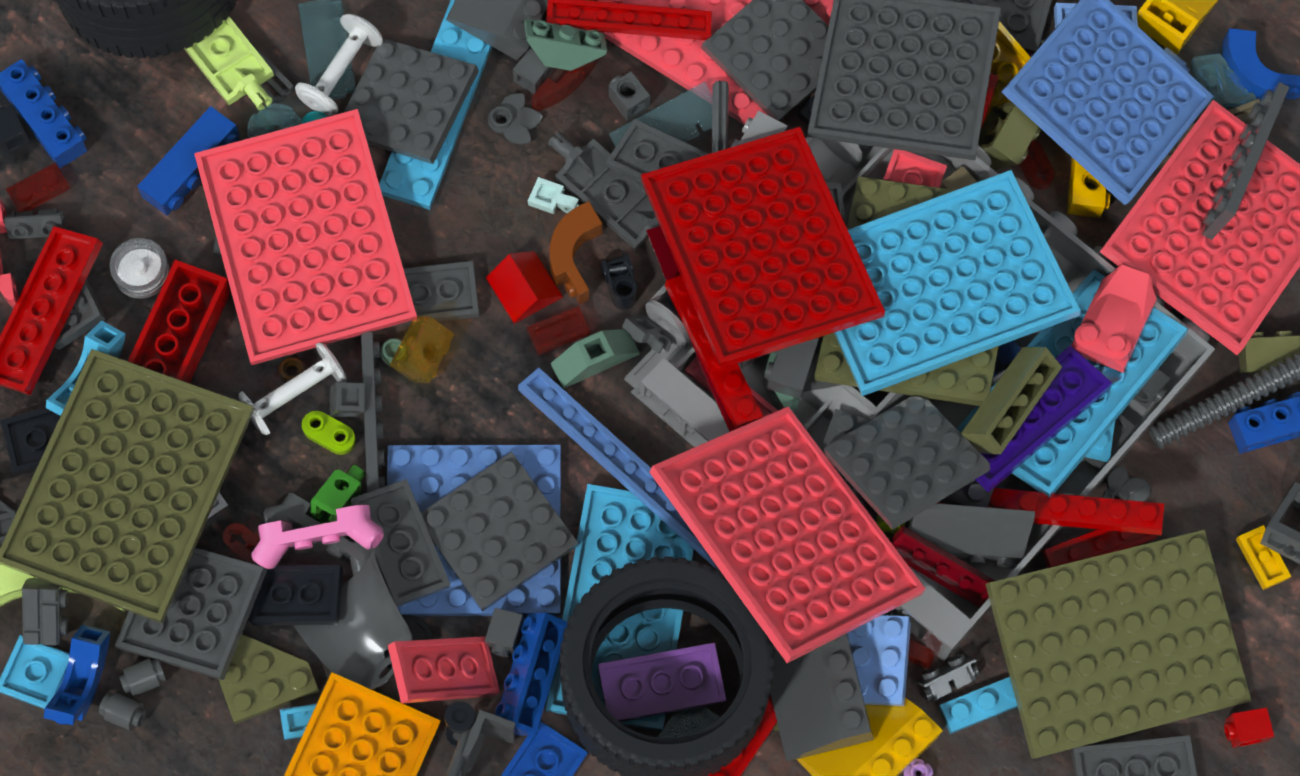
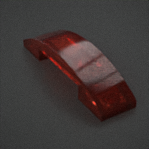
[531,31,601,112]

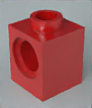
[1224,707,1274,748]

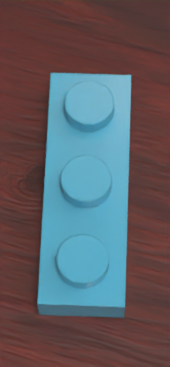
[938,677,1018,734]

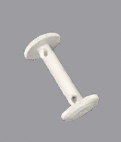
[295,14,383,116]
[238,343,347,435]

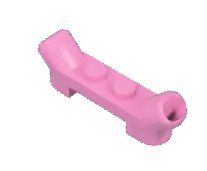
[251,505,384,569]

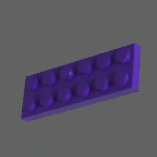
[975,346,1112,492]

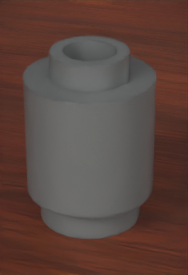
[119,658,166,696]
[99,692,146,731]

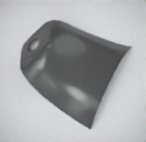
[293,547,413,689]

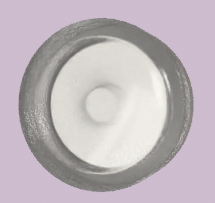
[110,238,170,299]

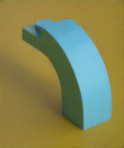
[46,320,126,416]

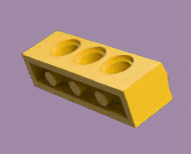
[1067,157,1111,218]

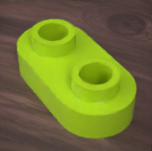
[302,411,356,455]

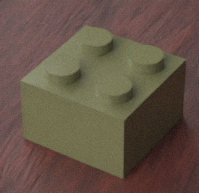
[978,102,1041,170]

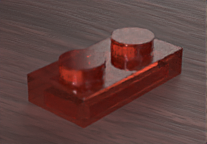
[6,163,70,212]
[527,306,590,355]

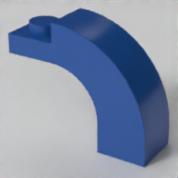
[1222,28,1300,101]
[44,625,110,725]

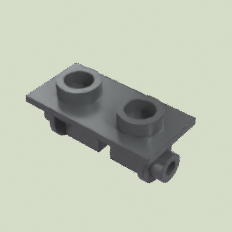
[3,208,65,239]
[915,654,980,701]

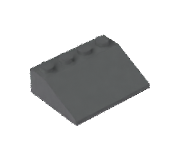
[446,0,548,60]
[905,504,1035,568]
[771,633,874,762]

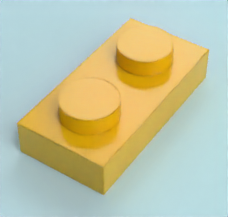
[1236,525,1291,590]

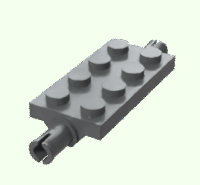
[548,131,660,251]

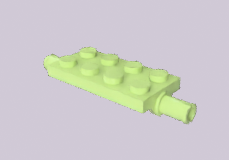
[184,16,274,110]

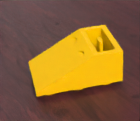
[1137,0,1219,55]

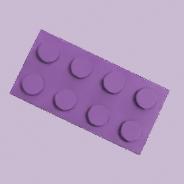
[598,643,726,722]

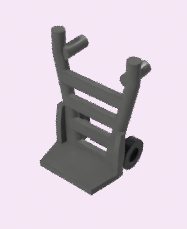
[444,701,516,776]

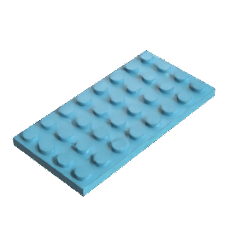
[957,269,1188,497]
[546,484,694,732]

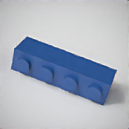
[137,106,239,216]

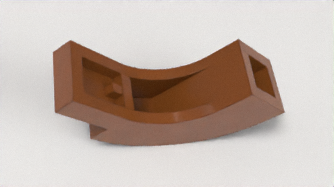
[549,201,602,305]

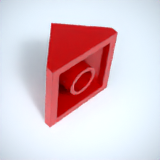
[486,251,563,324]

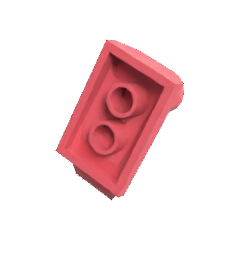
[1071,265,1157,373]

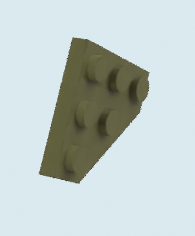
[218,634,319,724]

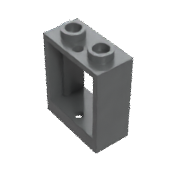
[1260,482,1300,564]

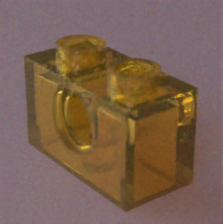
[390,316,454,383]

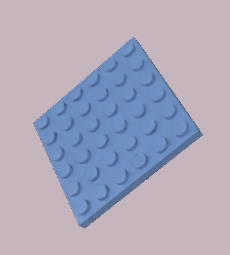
[1001,0,1214,205]
[387,445,561,616]

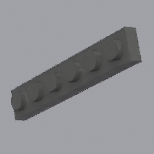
[361,331,386,493]

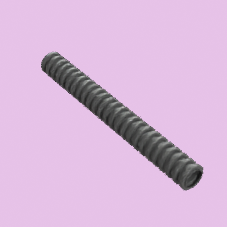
[1149,353,1300,449]

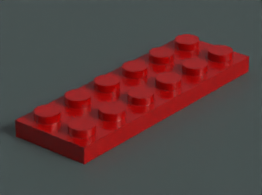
[0,226,103,395]

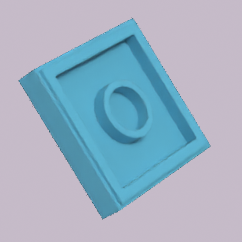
[0,635,70,709]

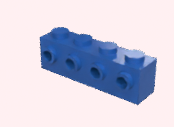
[0,59,87,169]
[1228,392,1300,454]
[495,612,567,736]

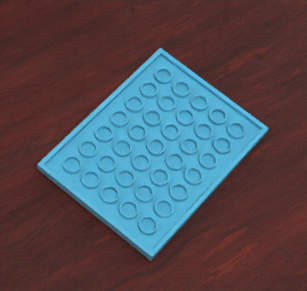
[834,170,1081,396]

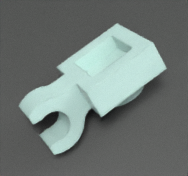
[528,177,580,214]

